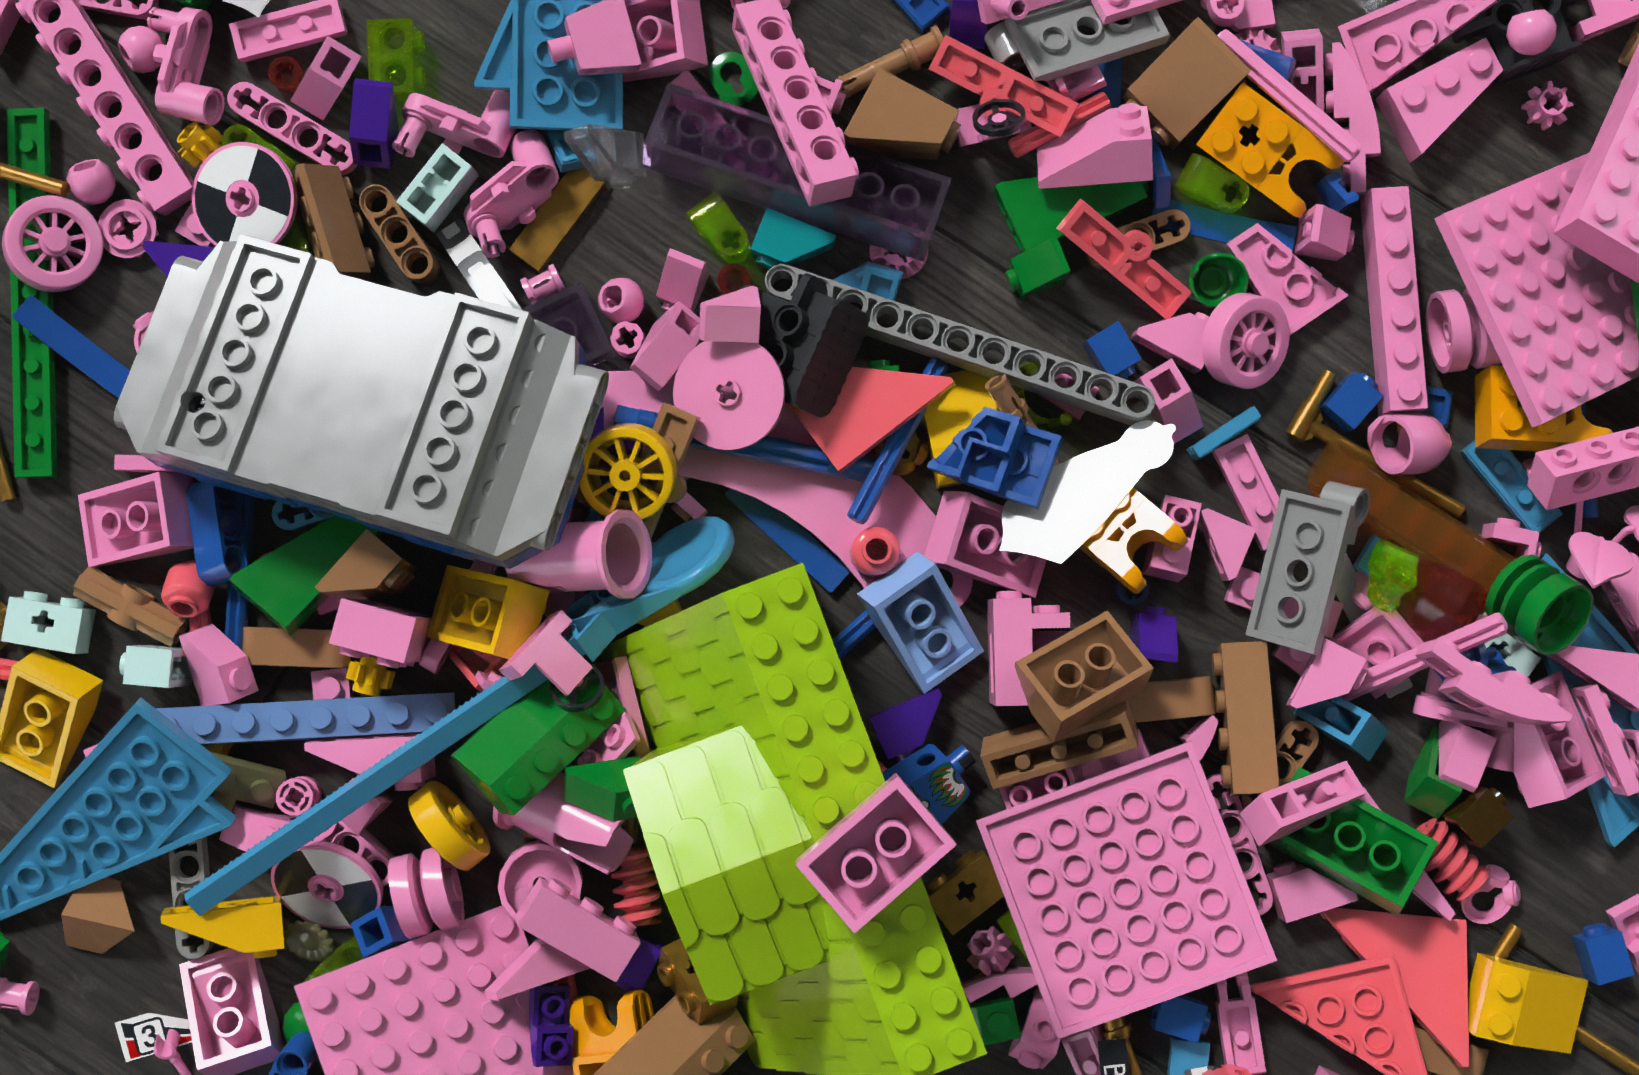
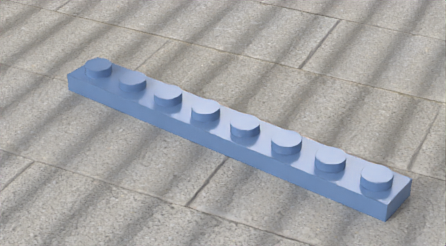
[156,692,456,745]

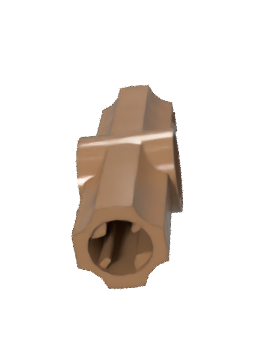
[73,567,189,647]

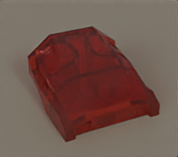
[1395,557,1489,642]

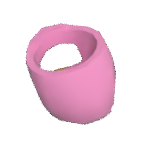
[1367,412,1452,475]

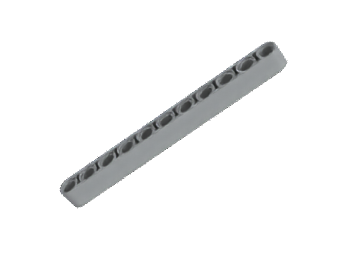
[765,264,1155,425]

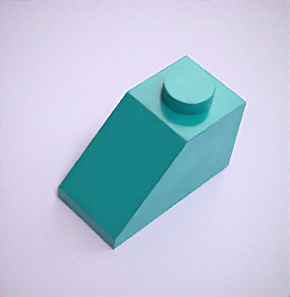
[750,208,836,269]

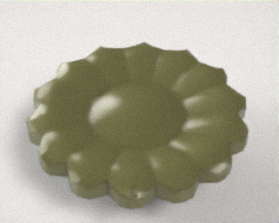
[284,920,334,962]

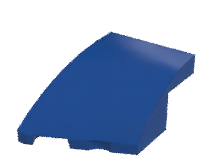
[927,407,1064,510]

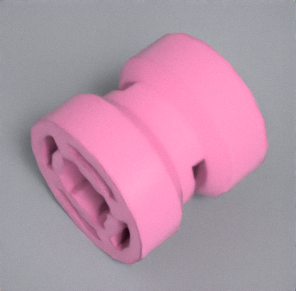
[276,776,322,816]

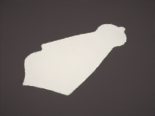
[999,420,1176,564]

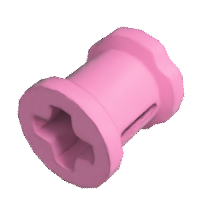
[520,264,568,309]
[610,321,646,359]
[0,977,40,1016]

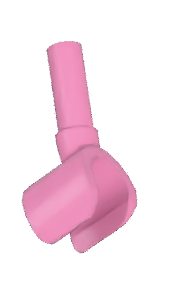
[154,1029,192,1075]

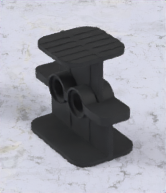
[1451,0,1582,83]
[739,273,869,417]

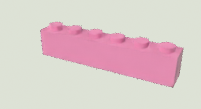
[1360,186,1428,417]

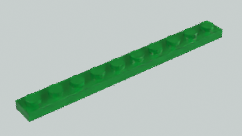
[7,108,57,478]

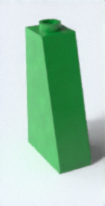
[992,177,1149,254]
[229,515,383,636]

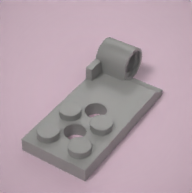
[984,0,1170,82]
[1245,481,1371,655]

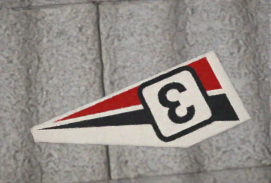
[115,1013,192,1062]

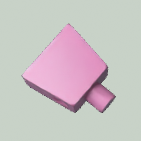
[547,0,641,76]

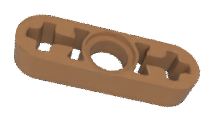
[1085,209,1190,269]
[1239,720,1319,809]

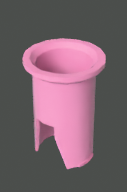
[505,510,652,599]
[493,772,635,874]

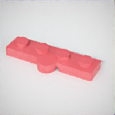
[929,35,1079,138]
[1056,199,1192,319]

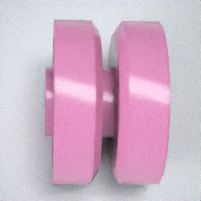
[1426,288,1501,374]
[498,839,583,920]
[388,847,465,939]

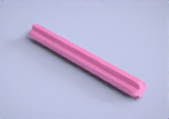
[1217,29,1362,162]
[1340,613,1509,701]

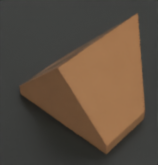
[61,877,135,954]

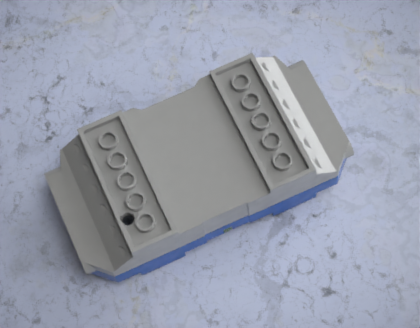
[114,235,609,569]

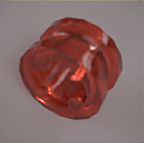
[268,56,305,93]
[717,263,751,295]

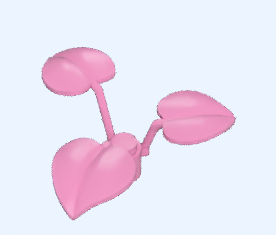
[1522,457,1639,589]

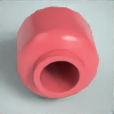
[850,526,900,577]
[161,561,215,618]

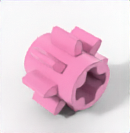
[1521,81,1573,131]
[966,926,1014,976]

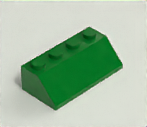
[451,671,626,816]
[1267,767,1438,916]

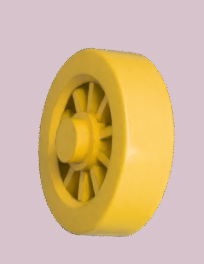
[579,423,677,520]
[408,781,490,871]

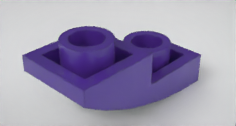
[529,983,574,1067]

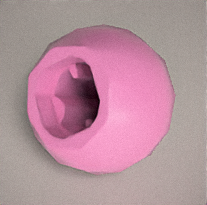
[1506,10,1557,55]
[118,26,164,73]
[66,159,116,205]
[598,278,644,324]

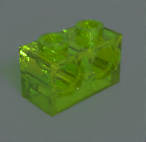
[367,18,426,102]

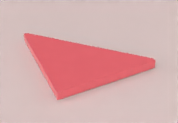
[778,359,955,473]
[1320,908,1469,1068]
[1250,953,1428,1075]

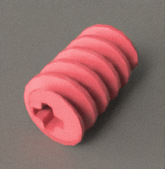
[1416,818,1489,901]
[611,846,662,926]

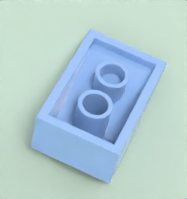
[857,552,984,694]

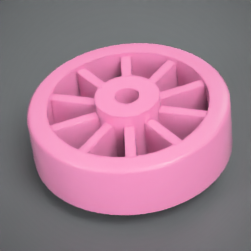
[2,195,104,292]
[1202,293,1290,389]

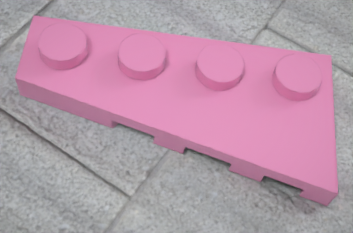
[1338,0,1498,93]

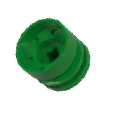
[1486,554,1594,656]

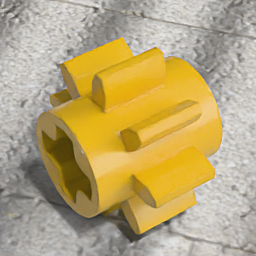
[177,122,224,168]
[346,656,396,697]

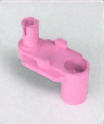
[147,7,225,125]
[392,90,517,158]
[463,129,559,258]
[1413,667,1514,772]

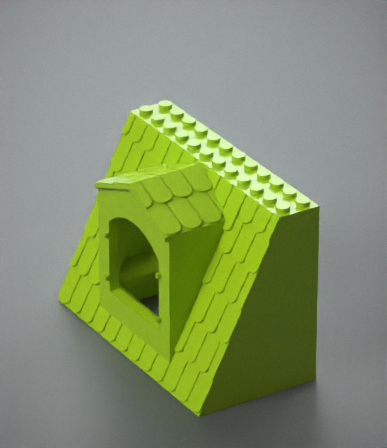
[601,563,987,1075]

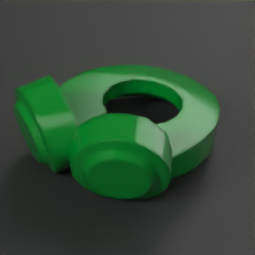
[710,52,760,108]

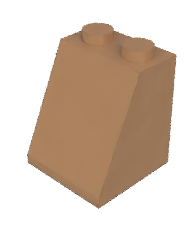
[1122,17,1251,150]
[844,68,961,160]

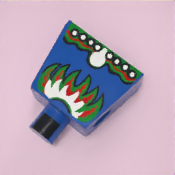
[882,744,976,825]

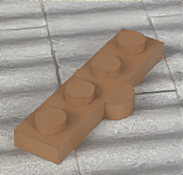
[623,402,701,540]

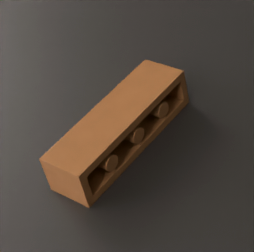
[1212,641,1279,797]
[980,700,1138,789]

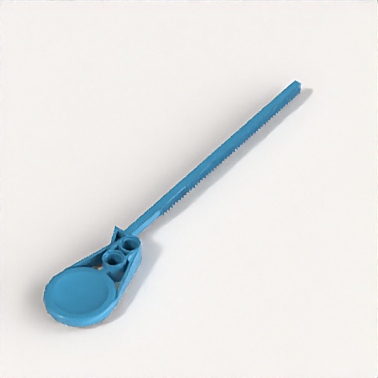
[185,516,735,916]

